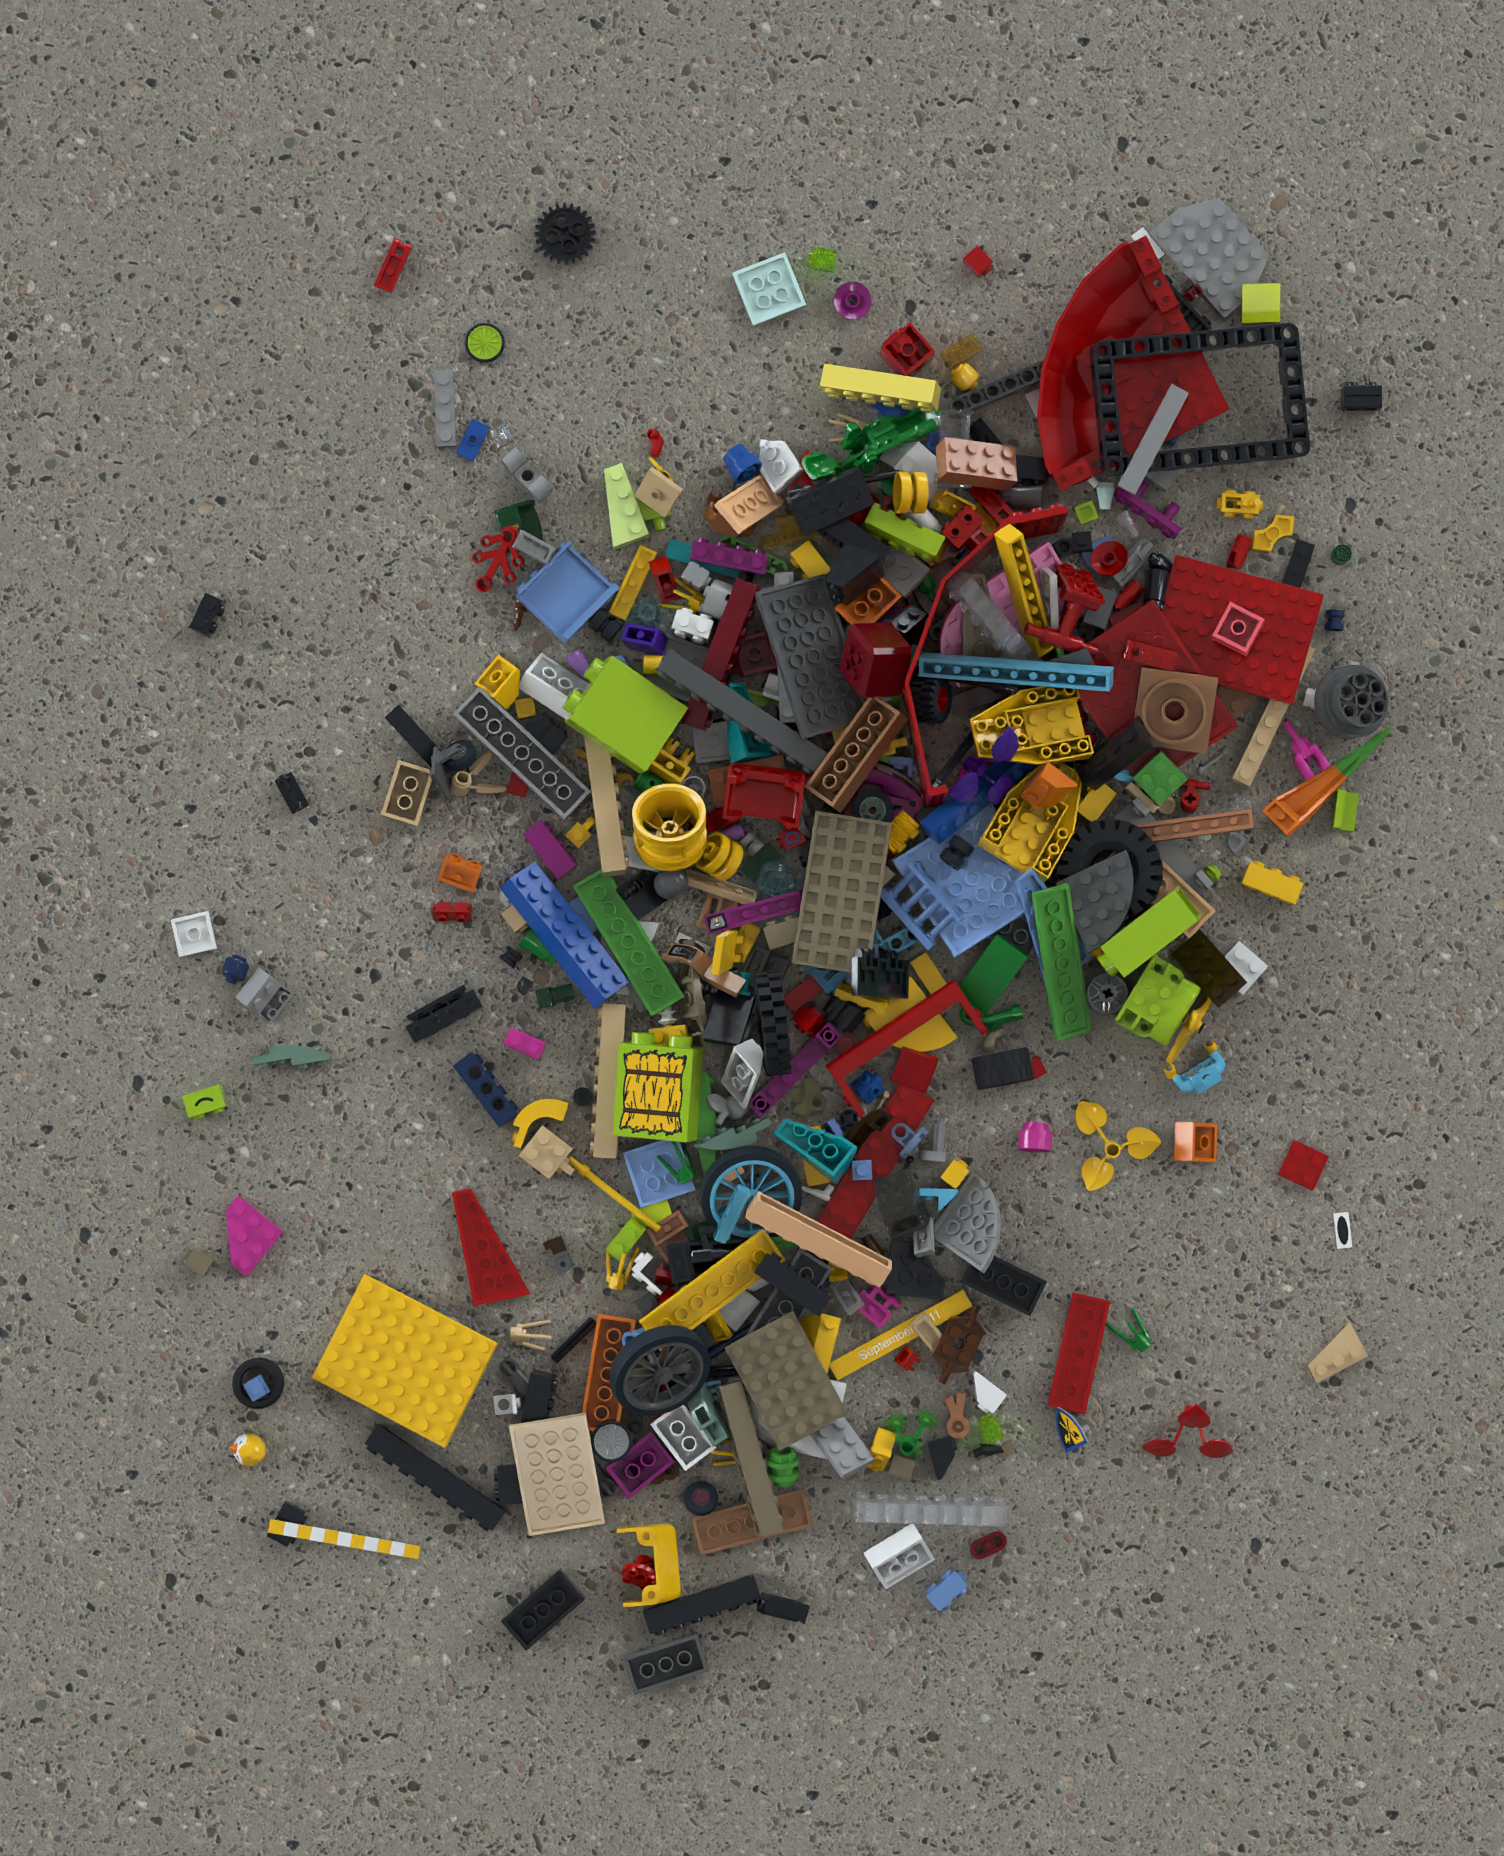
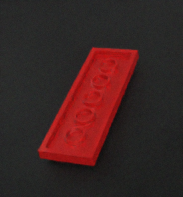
[1047,1292,1111,1414]

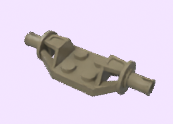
[675,939,714,1054]

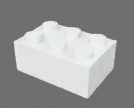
[650,1404,716,1471]

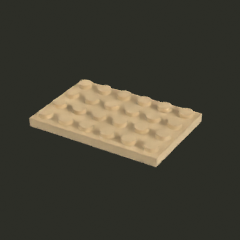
[509,1413,605,1536]

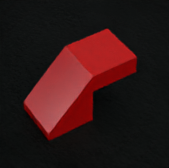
[688,807,735,834]

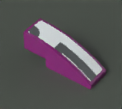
[865,762,921,801]

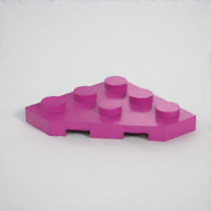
[226,1196,283,1277]

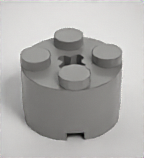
[699,579,734,621]

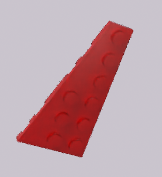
[452,1188,531,1306]

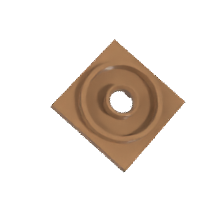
[1134,667,1218,754]

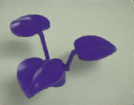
[948,726,1018,806]

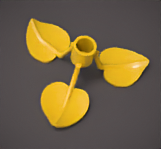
[1075,1101,1161,1191]

